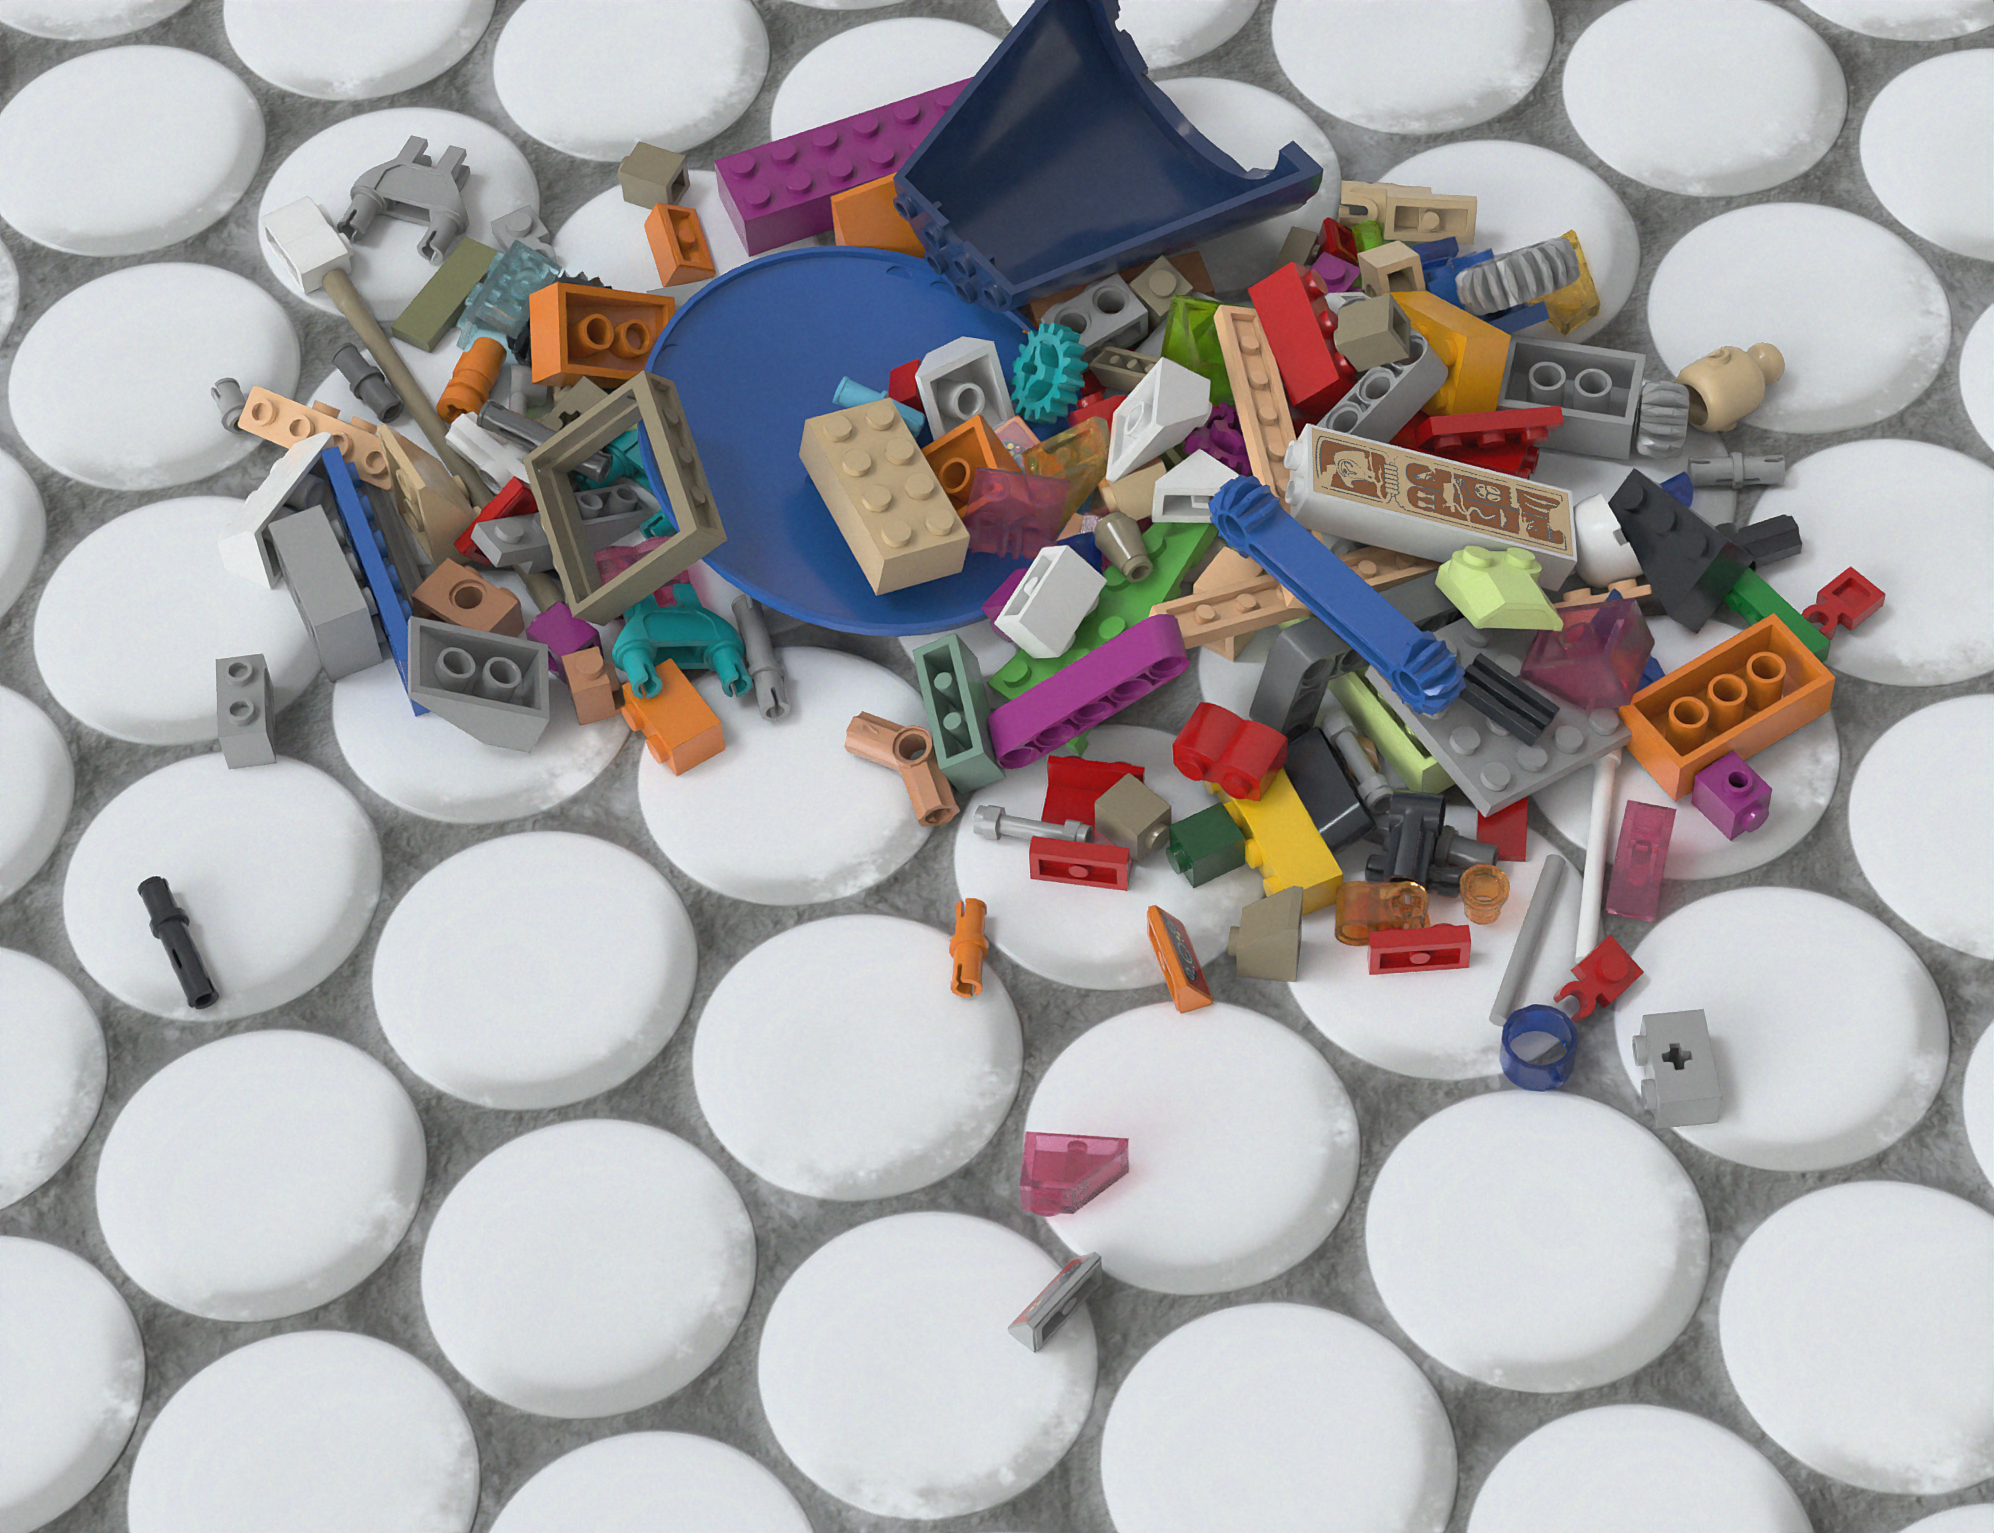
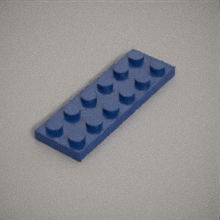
[321,446,432,717]

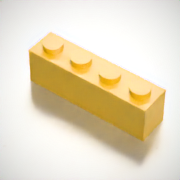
[1202,768,1343,916]

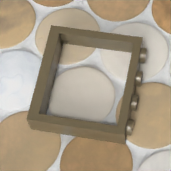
[522,370,727,626]

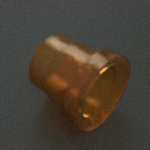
[1459,864,1510,925]

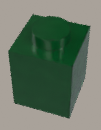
[1166,802,1245,889]

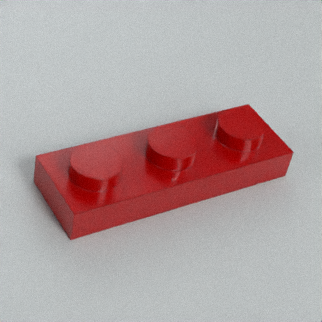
[1414,406,1564,453]

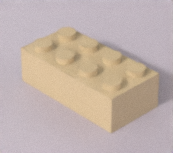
[799,397,970,596]

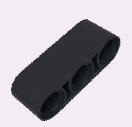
[1283,726,1378,855]

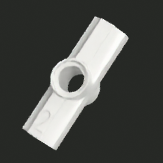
[445,411,540,495]

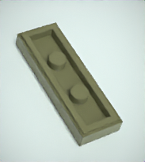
[391,237,505,353]

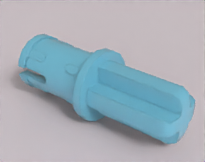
[832,376,926,438]

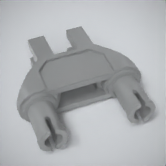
[337,135,471,263]

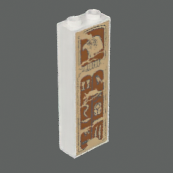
[1284,423,1577,591]

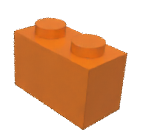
[621,658,725,777]

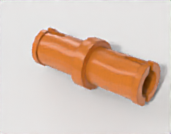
[949,898,989,998]

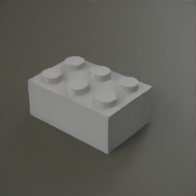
[1496,334,1646,460]
[267,504,386,682]

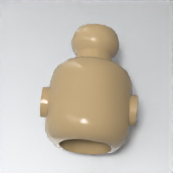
[1674,342,1785,433]

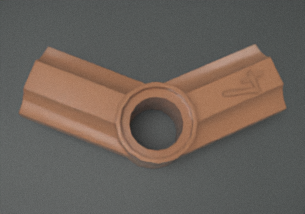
[844,711,960,827]

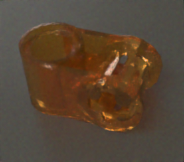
[1334,881,1431,946]

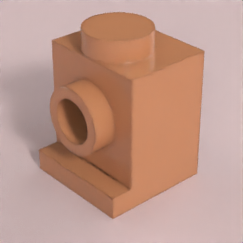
[561,646,624,726]

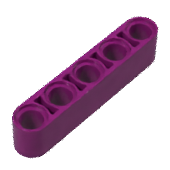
[987,614,1190,769]

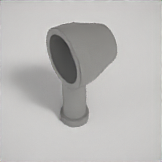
[508,364,548,418]

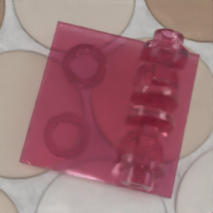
[963,466,1070,559]

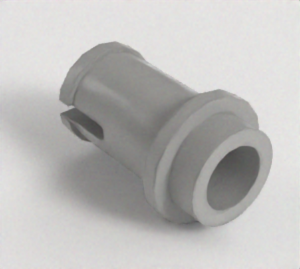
[211,377,248,435]

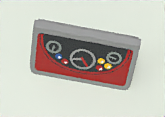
[1007,1252,1103,1353]

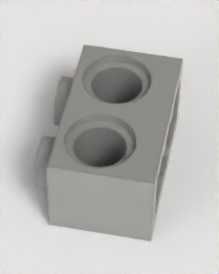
[1041,273,1148,375]
[215,653,276,769]

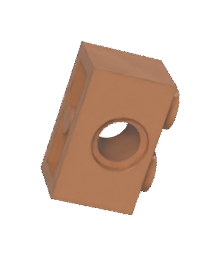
[411,558,525,638]

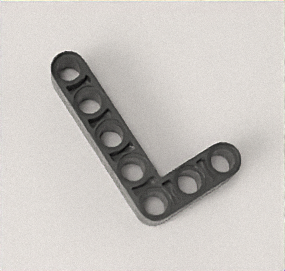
[1249,571,1465,745]

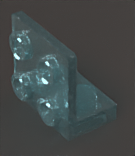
[456,239,562,350]

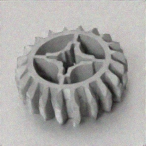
[1455,237,1581,317]

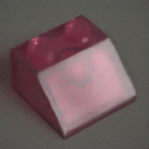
[1520,597,1655,710]

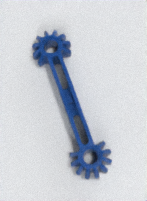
[1208,475,1466,716]

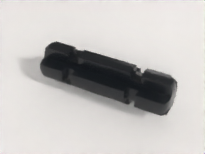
[1365,854,1463,898]

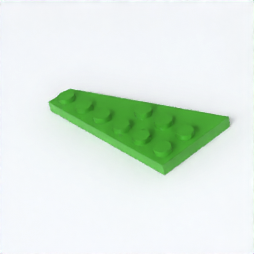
[986,522,1219,757]

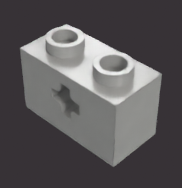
[1632,1009,1722,1129]

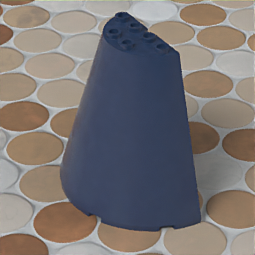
[893,0,1324,313]

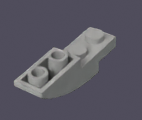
[471,484,653,575]

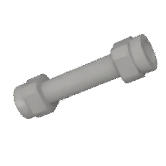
[1321,710,1393,814]
[973,805,1094,843]

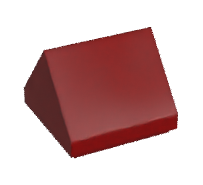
[1318,217,1360,268]
[888,358,927,418]

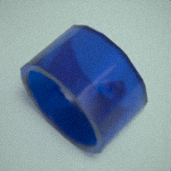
[1499,1004,1578,1092]

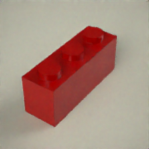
[1248,261,1358,418]

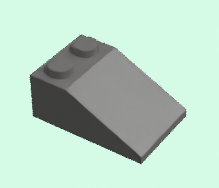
[408,616,550,753]

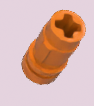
[436,337,507,425]

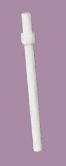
[1575,709,1622,963]

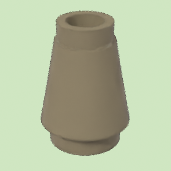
[1094,512,1153,583]

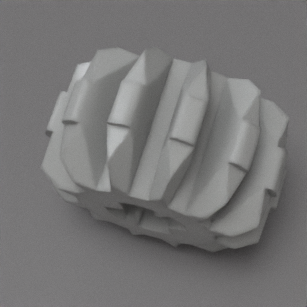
[1635,380,1689,459]

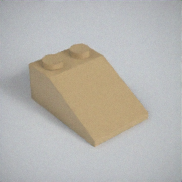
[377,423,482,570]

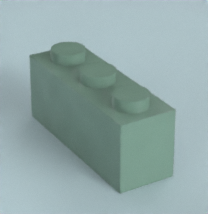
[912,633,1006,795]

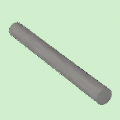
[1489,854,1566,1027]

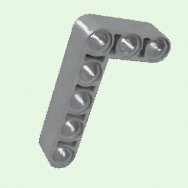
[1316,296,1448,444]

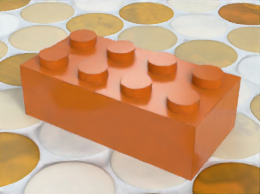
[1618,613,1836,802]

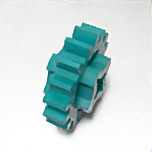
[1009,323,1088,425]

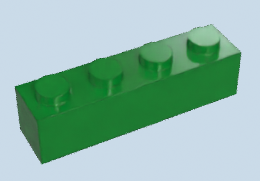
[1724,567,1831,663]

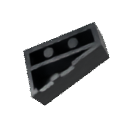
[1608,468,1755,634]

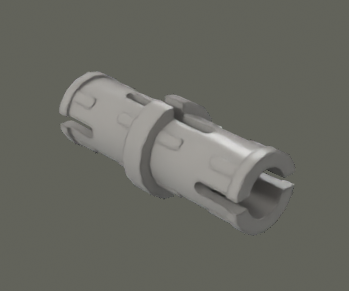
[1687,452,1785,489]

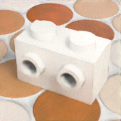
[994,545,1107,659]

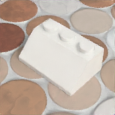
[216,431,336,590]

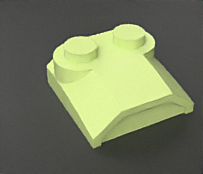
[1435,546,1564,631]

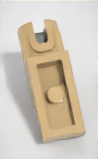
[1338,180,1478,245]

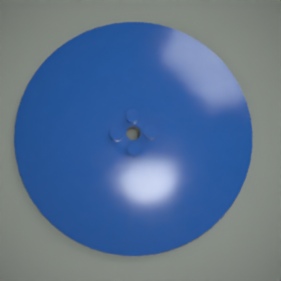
[637,246,1097,637]

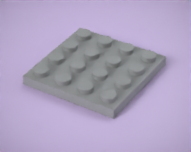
[1365,617,1633,818]

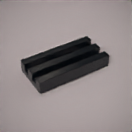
[1459,653,1560,747]

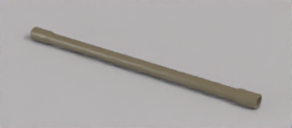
[322,269,570,613]

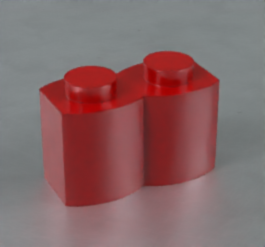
[1172,702,1288,801]

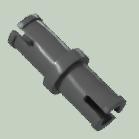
[330,342,404,423]

